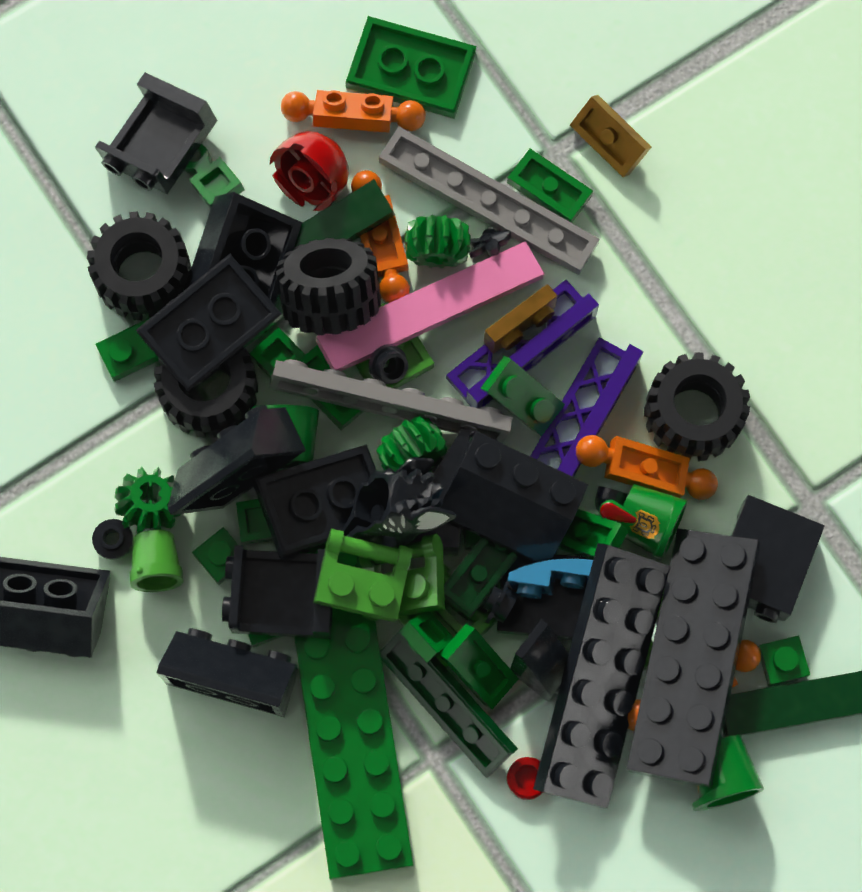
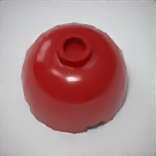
[270,131,349,211]

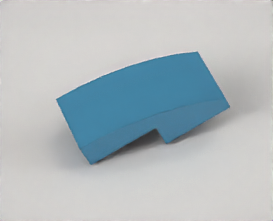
[508,559,593,599]

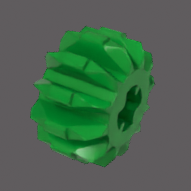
[405,214,471,269]
[376,416,448,472]
[114,466,182,534]

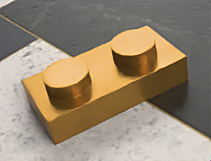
[570,95,652,177]
[484,284,558,354]

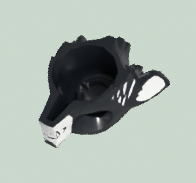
[341,457,457,549]

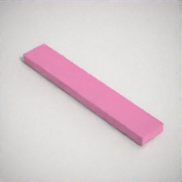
[316,241,544,371]

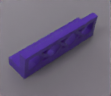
[446,279,599,409]
[530,337,644,477]

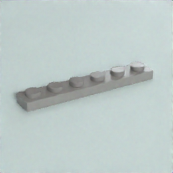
[379,126,600,275]
[269,359,513,443]

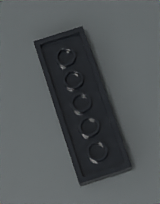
[626,528,761,788]
[533,543,670,809]

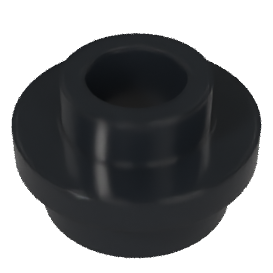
[369,344,408,384]
[92,519,133,560]

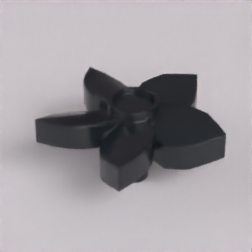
[469,226,512,259]

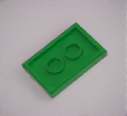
[345,16,477,119]

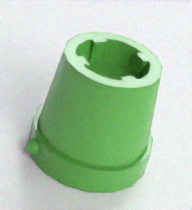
[129,530,184,592]

